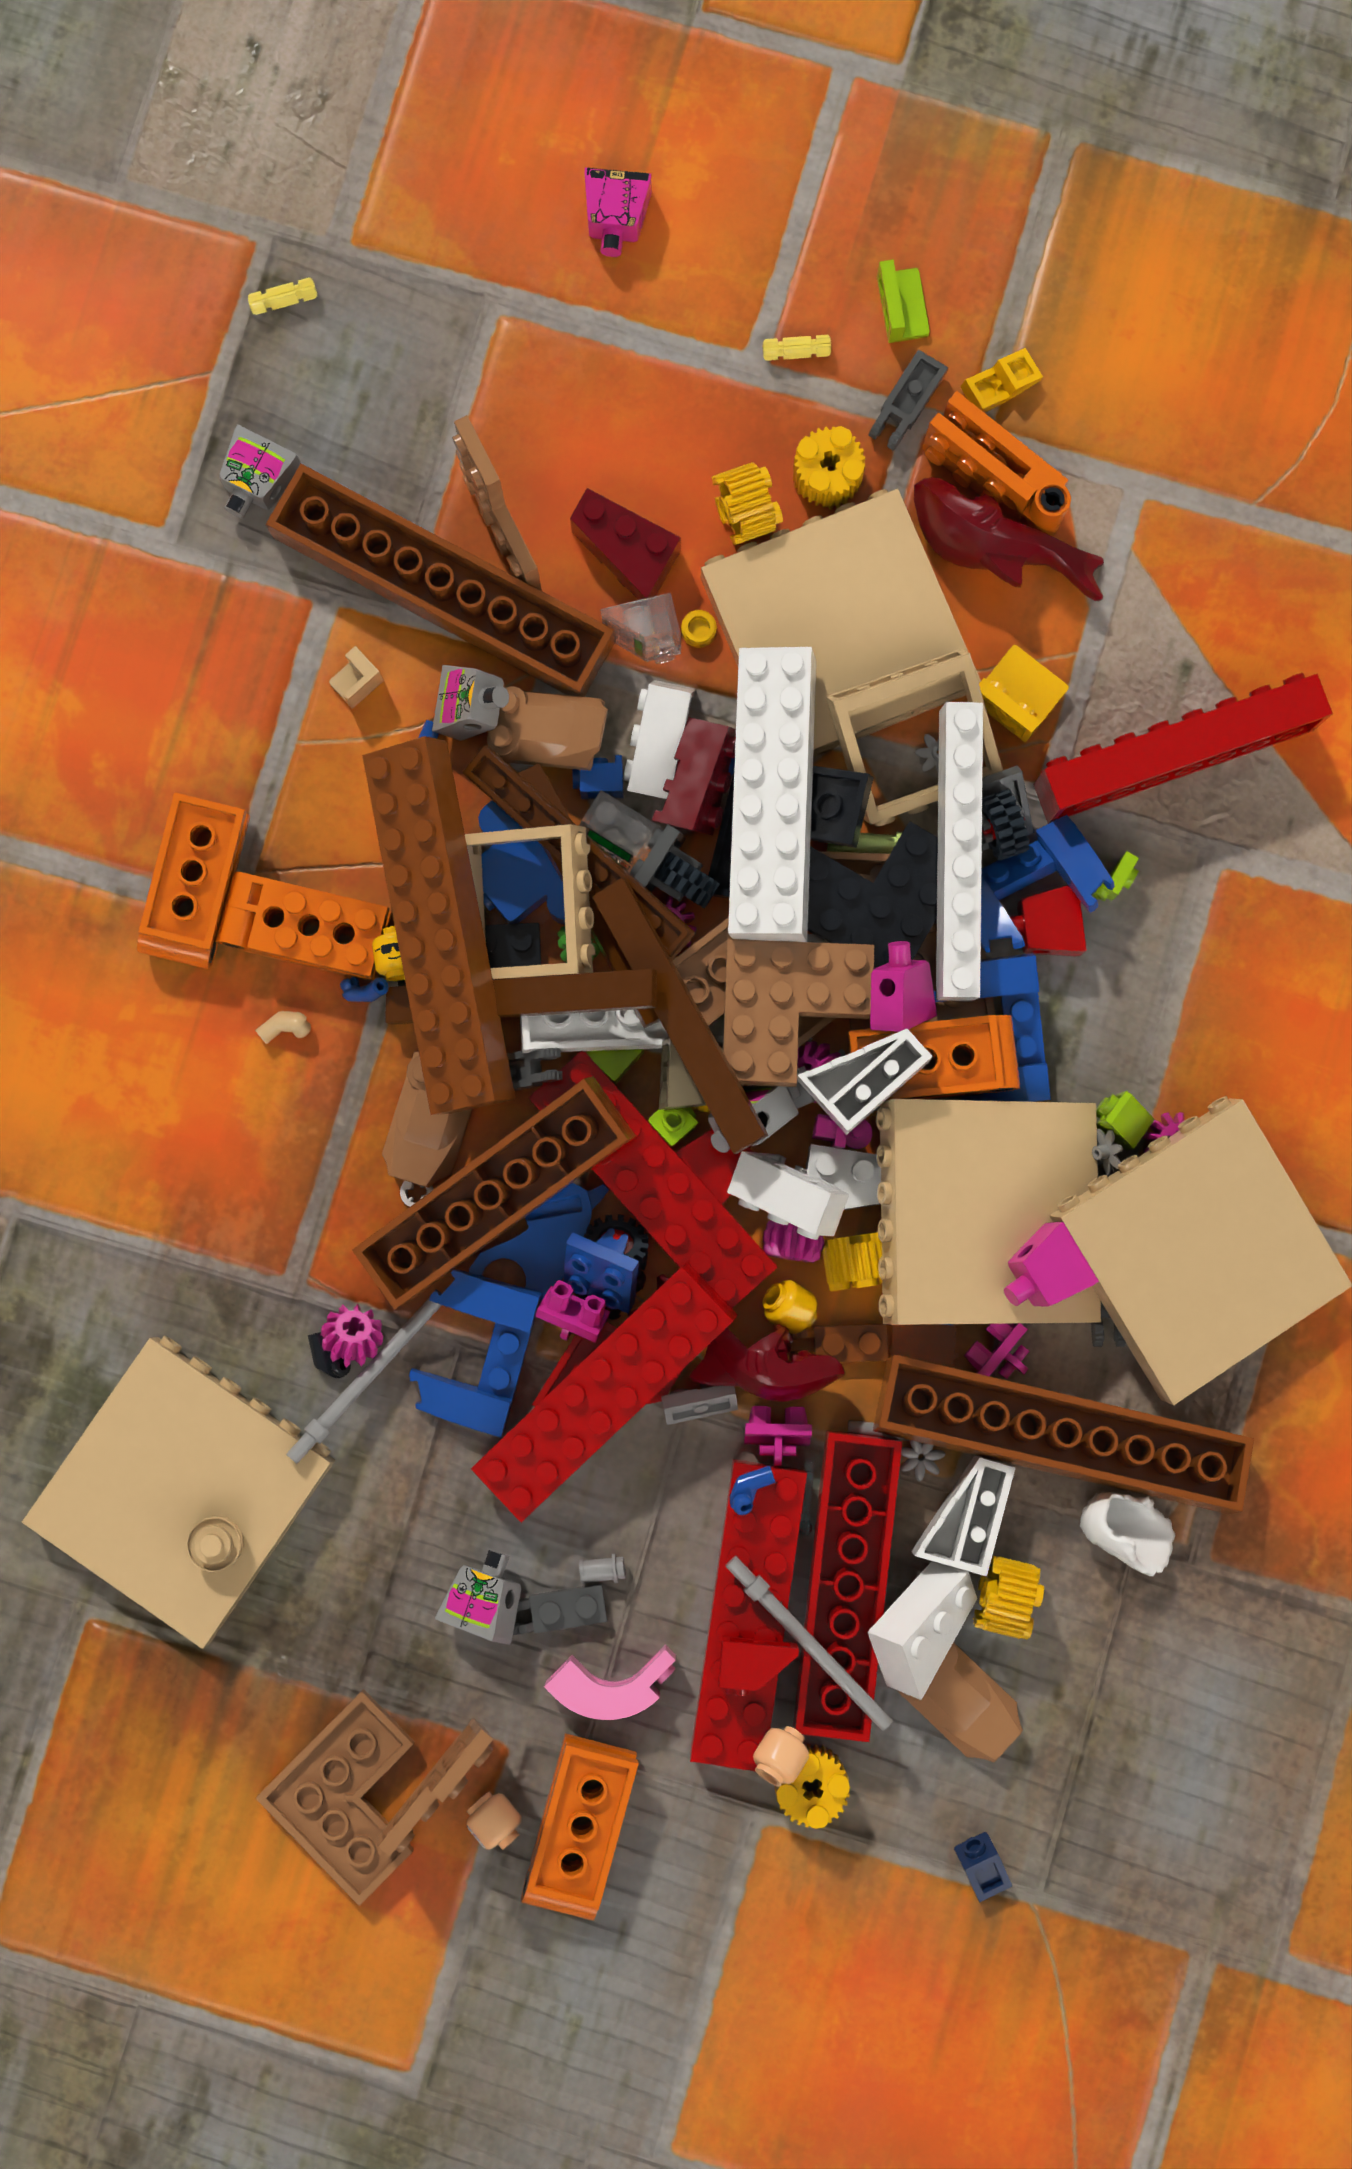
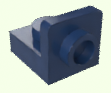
[954,1832,1012,1903]

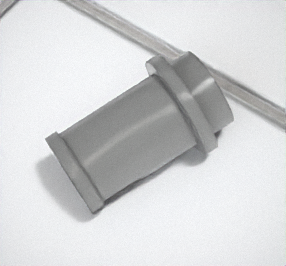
[579,1554,626,1584]

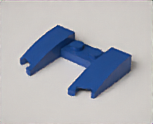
[981,815,1115,953]
[934,953,1051,1102]
[409,1268,542,1438]

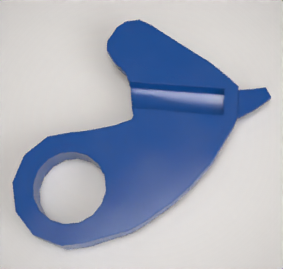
[469,1183,609,1301]

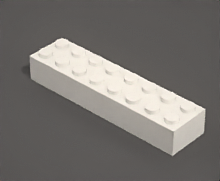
[728,647,816,942]

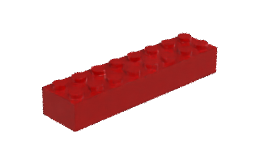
[1033,673,1333,824]
[528,1051,778,1308]
[471,1262,738,1523]
[793,1430,903,1743]
[690,1459,807,1772]

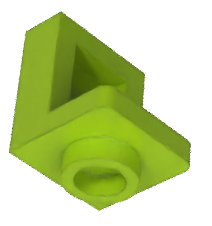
[1092,851,1139,901]
[648,1107,699,1146]

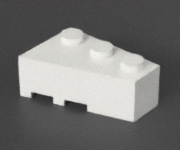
[623,680,696,799]
[797,1029,933,1135]
[806,1144,881,1210]
[727,1151,849,1240]
[911,1455,1015,1576]
[867,1561,977,1700]

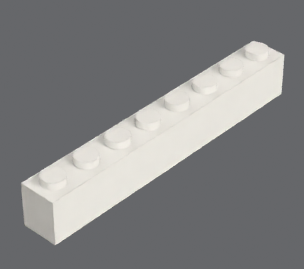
[936,702,983,1001]

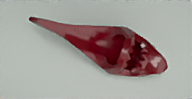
[914,477,1104,601]
[628,1274,845,1402]

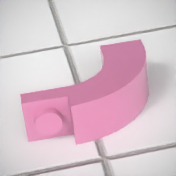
[544,1644,676,1720]

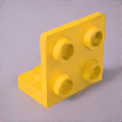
[979,645,1069,743]

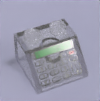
[600,593,681,664]
[579,790,662,873]

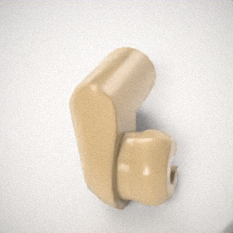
[255,1011,311,1044]

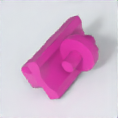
[812,1114,873,1149]
[535,1280,611,1343]
[964,1323,1030,1379]
[744,1406,812,1467]

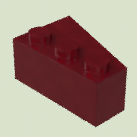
[570,488,681,611]
[652,717,736,835]

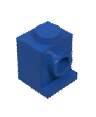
[572,755,624,799]

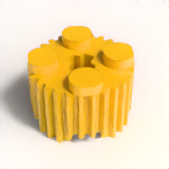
[792,426,865,510]
[711,462,783,545]
[822,1232,882,1291]
[973,1555,1044,1640]
[774,1744,850,1829]

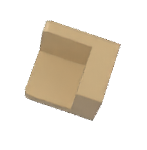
[329,646,384,709]

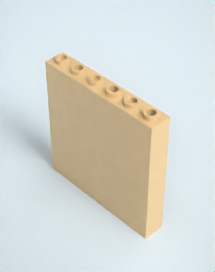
[700,489,981,757]
[1050,1096,1352,1405]
[876,1099,1101,1325]
[22,1336,336,1649]

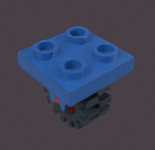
[564,1214,649,1314]

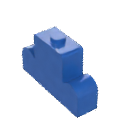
[478,800,565,925]

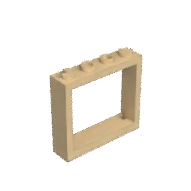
[826,649,1003,826]
[465,824,596,980]

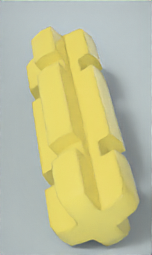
[248,277,317,315]
[762,335,831,361]

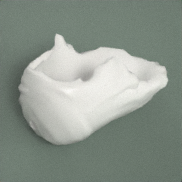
[1080,1491,1175,1577]

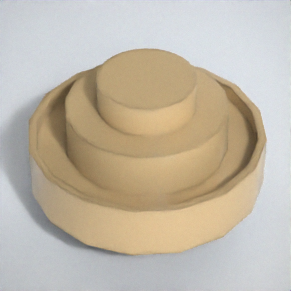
[186,1515,243,1572]

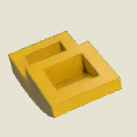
[960,348,1043,413]

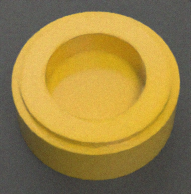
[681,610,717,648]

